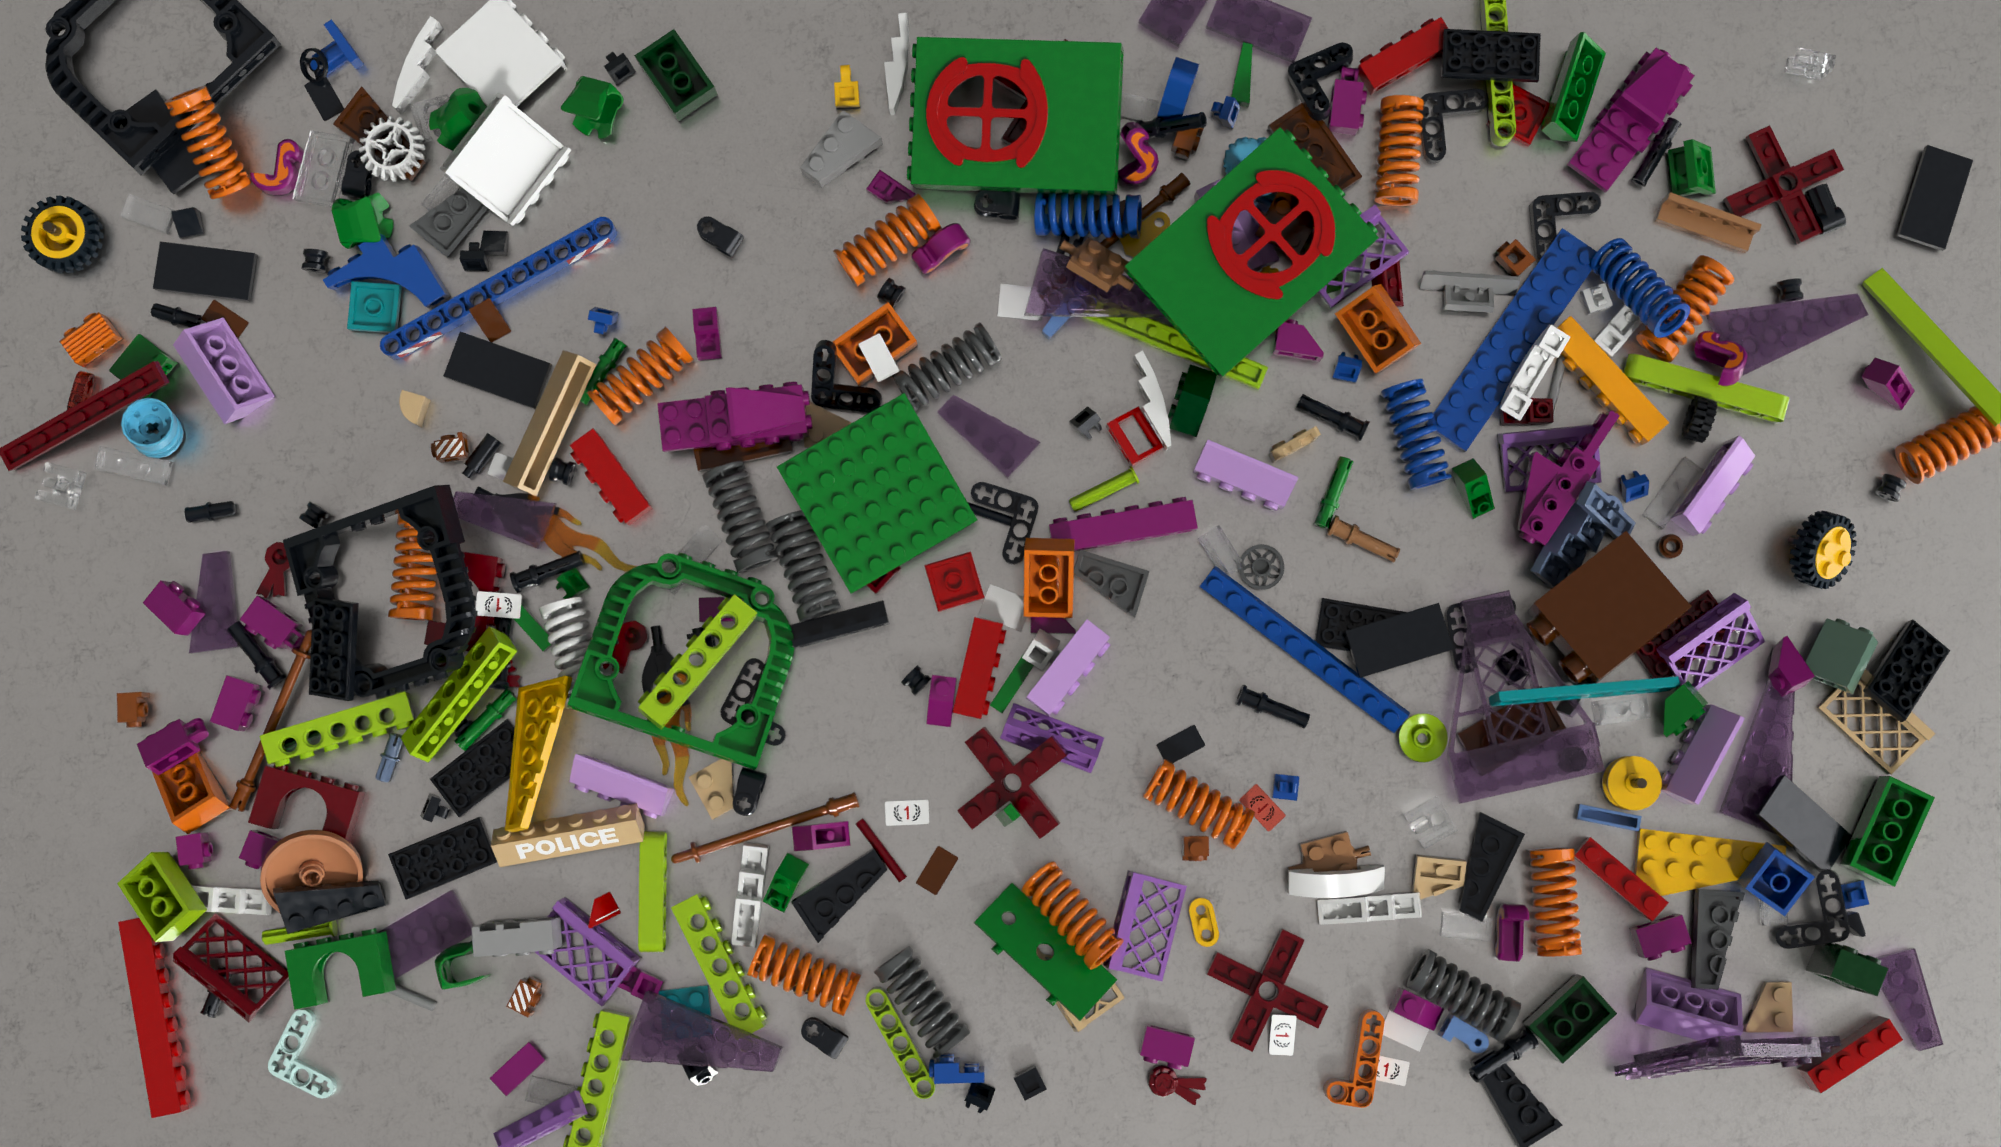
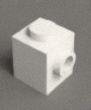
[1022,629,1060,671]

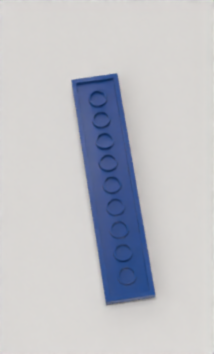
[1425,228,1597,452]

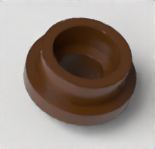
[1658,534,1683,558]

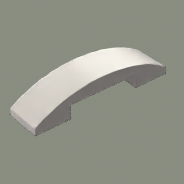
[1594,273,1673,358]
[1499,324,1570,421]
[1287,864,1385,898]

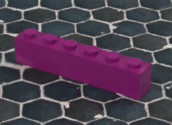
[1049,497,1198,552]

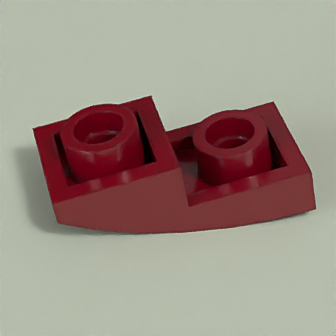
[1500,398,1554,426]

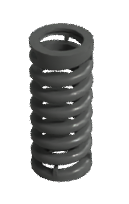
[892,322,1002,412]
[702,461,778,573]
[766,510,841,622]
[874,946,970,1059]
[1407,949,1521,1041]

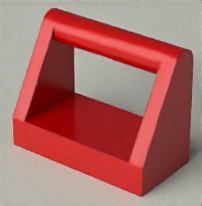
[1106,406,1164,467]

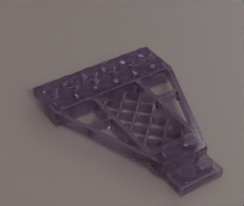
[1447,590,1605,804]
[1614,1035,1841,1080]

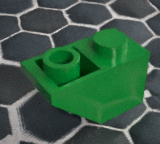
[1452,458,1495,519]
[1663,681,1708,737]
[763,853,809,913]

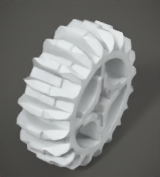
[359,116,426,182]

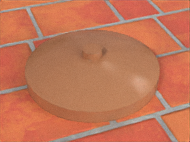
[260,830,363,913]

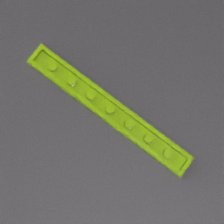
[1862,268,2001,427]
[1081,294,1268,390]

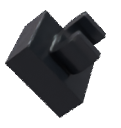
[604,52,636,85]
[459,242,489,271]
[1069,406,1102,439]
[420,793,449,822]
[1014,1066,1047,1101]
[964,1083,995,1113]

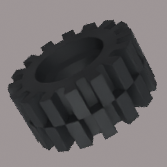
[1682,396,1717,443]

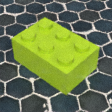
[117,852,207,942]

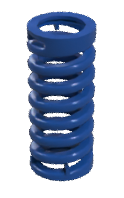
[1034,192,1142,239]
[1590,238,1690,338]
[1381,379,1452,490]

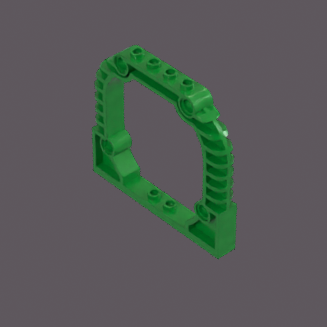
[567,553,794,770]

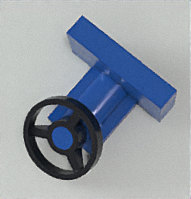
[300,19,364,82]

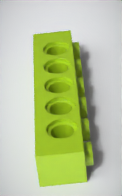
[638,594,757,730]
[401,626,517,763]
[260,692,416,767]
[671,893,767,1041]
[563,1008,633,1147]

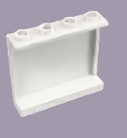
[435,0,567,107]
[439,93,571,226]

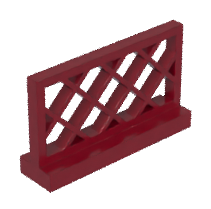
[173,913,289,1023]

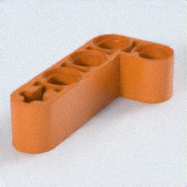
[1323,1009,1384,1108]

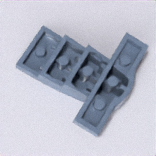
[1531,481,1636,589]

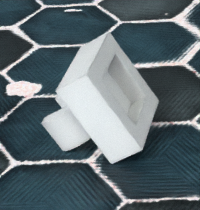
[1580,283,1613,315]

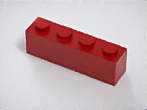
[1358,17,1449,95]
[570,428,653,526]
[953,617,1007,719]
[1574,837,1669,921]
[1798,1016,1903,1093]

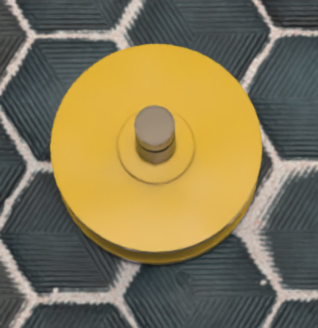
[1602,756,1662,810]

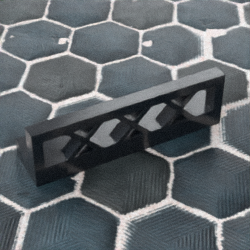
[790,600,890,649]

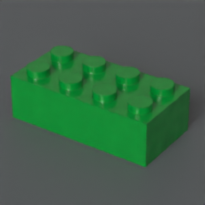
[1840,776,1935,887]

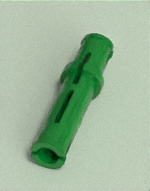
[580,337,627,405]
[1314,456,1354,529]
[454,689,517,751]

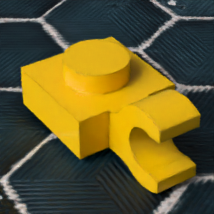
[834,65,860,108]

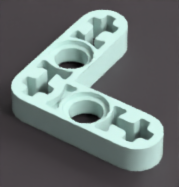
[268,1008,337,1099]

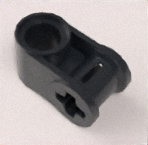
[341,150,373,198]
[974,190,1020,220]
[697,216,744,258]
[732,767,767,816]
[801,1017,849,1059]

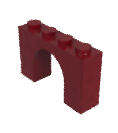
[424,552,505,652]
[248,763,365,843]

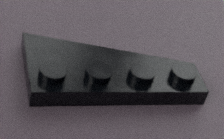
[1459,812,1525,922]
[791,848,887,943]
[273,880,386,934]
[1470,1050,1563,1147]

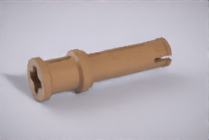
[1326,515,1400,563]

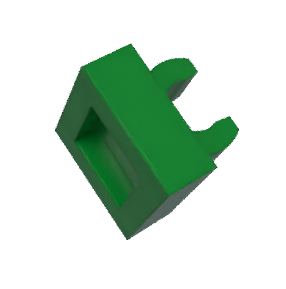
[556,568,590,599]

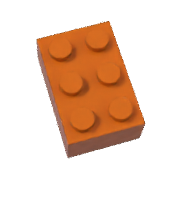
[1335,284,1422,374]
[833,302,918,387]
[1024,538,1075,618]

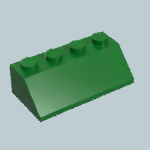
[1541,32,1606,142]

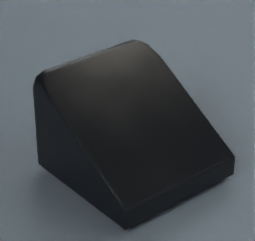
[171,207,204,239]
[480,230,508,255]
[1493,649,1529,686]
[1833,911,1866,937]

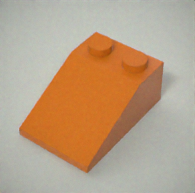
[152,752,230,834]

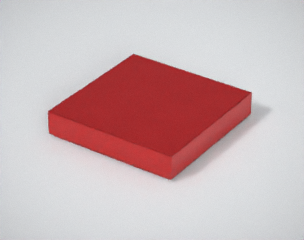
[1486,84,1550,147]
[924,552,984,612]

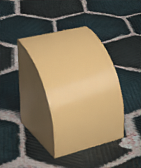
[399,390,431,427]

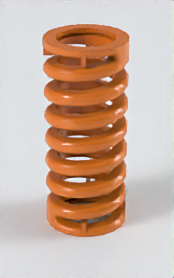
[164,86,251,199]
[1374,95,1424,206]
[833,193,942,287]
[1636,255,1734,362]
[586,326,694,426]
[1895,406,2001,484]
[388,513,436,621]
[1143,759,1255,850]
[1529,848,1582,957]
[1022,861,1124,970]
[747,934,861,1016]

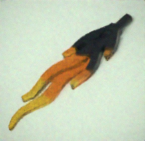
[474,486,637,571]
[641,625,692,806]

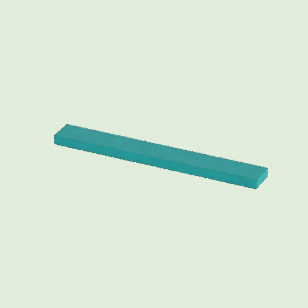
[1488,676,1680,706]

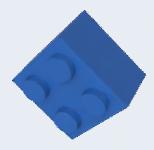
[1737,842,1815,916]

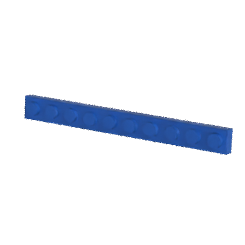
[1200,566,1410,733]

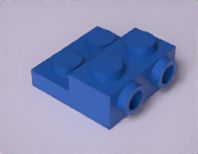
[929,1053,985,1084]

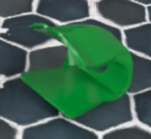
[561,76,624,139]
[429,88,487,151]
[331,193,393,249]
[435,940,490,990]

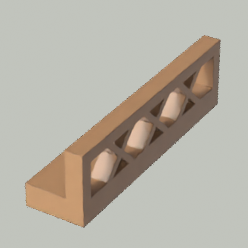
[1655,192,1762,253]

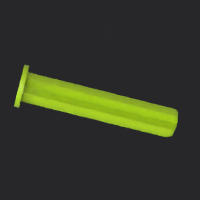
[1069,466,1140,512]
[262,920,338,945]

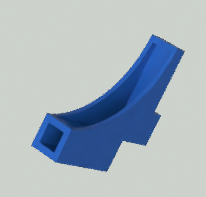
[323,234,451,309]

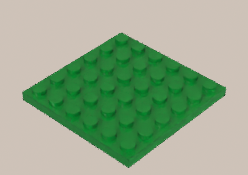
[777,393,978,594]

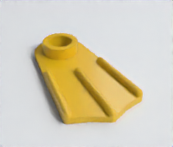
[1120,212,1170,258]

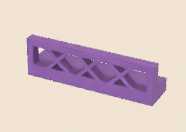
[1000,703,1104,773]
[493,1091,588,1147]

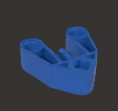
[1157,57,1199,119]

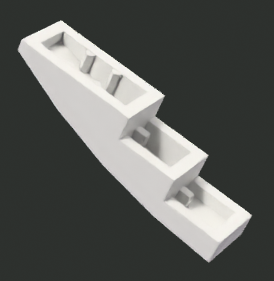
[884,12,910,115]
[392,16,443,115]
[1133,350,1171,451]
[731,842,769,947]
[191,885,272,915]
[1317,892,1422,925]

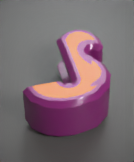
[1118,122,1159,185]
[250,139,305,195]
[911,223,971,274]
[1694,331,1748,386]
[1495,903,1529,962]

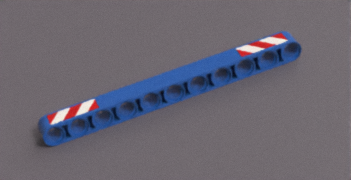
[380,217,617,360]

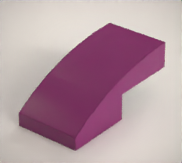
[692,307,722,361]
[610,964,663,1004]
[490,1042,545,1096]

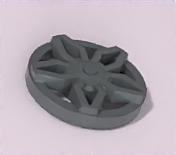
[1239,544,1284,590]

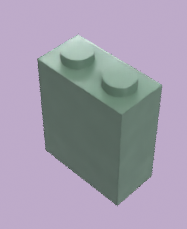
[1806,618,1878,695]

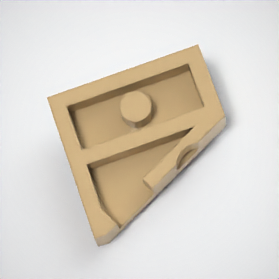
[804,402,851,448]
[1268,426,1321,463]
[689,759,734,820]
[1412,855,1467,900]
[1743,981,1793,1032]

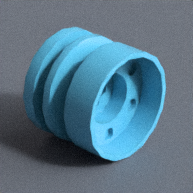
[121,398,184,458]

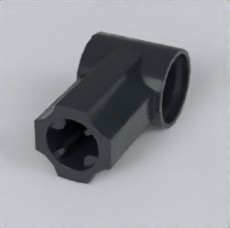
[1805,183,1846,235]

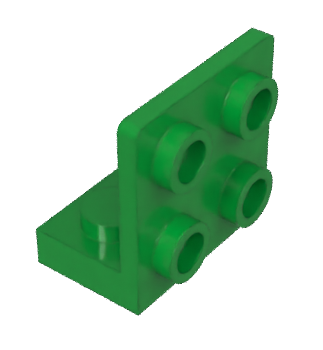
[109,334,177,399]

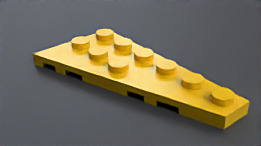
[505,676,573,832]
[1634,829,1786,896]

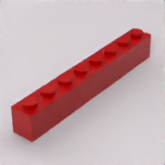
[118,918,191,1118]

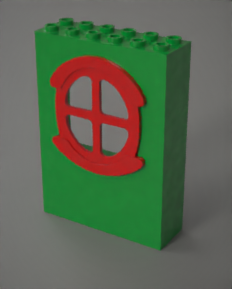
[907,37,1124,196]
[1124,127,1379,379]

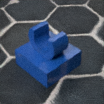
[1211,96,1241,129]
[588,307,618,334]
[1333,352,1362,382]
[1621,471,1649,503]
[1272,774,1299,801]
[1841,880,1869,909]

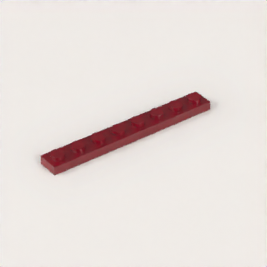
[0,361,170,471]

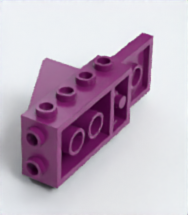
[1567,48,1695,193]
[657,382,813,452]
[1517,410,1620,546]

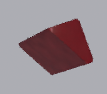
[1370,259,1404,307]

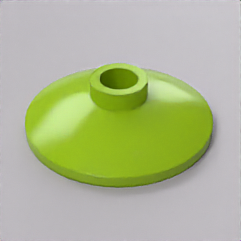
[1399,714,1448,762]

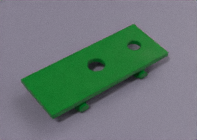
[974,883,1117,1021]

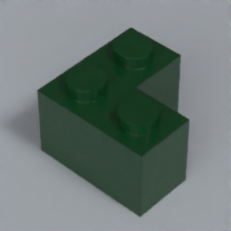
[1168,364,1217,437]

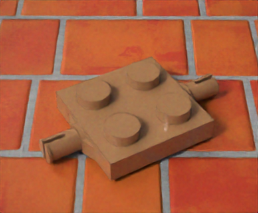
[1059,237,1135,292]
[1288,831,1371,872]

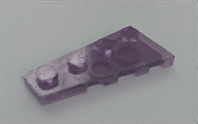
[937,395,1041,478]
[453,491,557,549]
[189,551,240,654]
[1876,948,1943,1051]

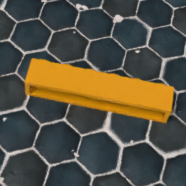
[1557,316,1669,445]

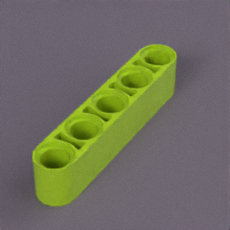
[638,831,667,952]
[865,987,935,1099]

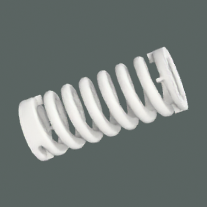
[539,597,603,709]

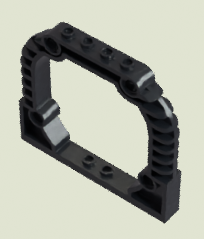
[45,0,281,176]
[283,485,478,699]

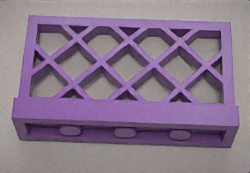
[1303,205,1409,308]
[1498,424,1602,492]
[1656,593,1765,690]
[1103,870,1187,981]
[535,897,641,1006]

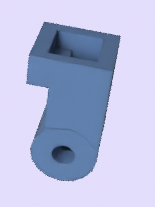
[1437,1013,1489,1053]

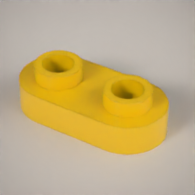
[1188,898,1219,947]

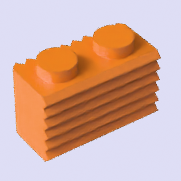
[59,312,122,367]

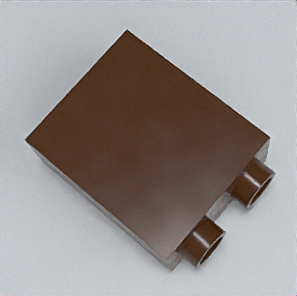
[1527,531,1692,684]

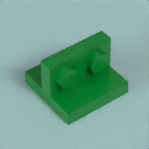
[1668,139,1716,197]

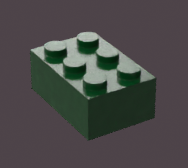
[634,29,718,121]
[1806,943,1889,996]
[1523,974,1617,1064]

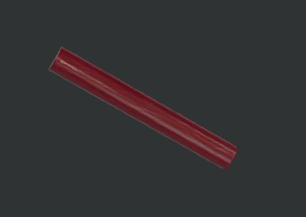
[856,818,907,883]

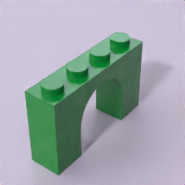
[285,928,396,1010]

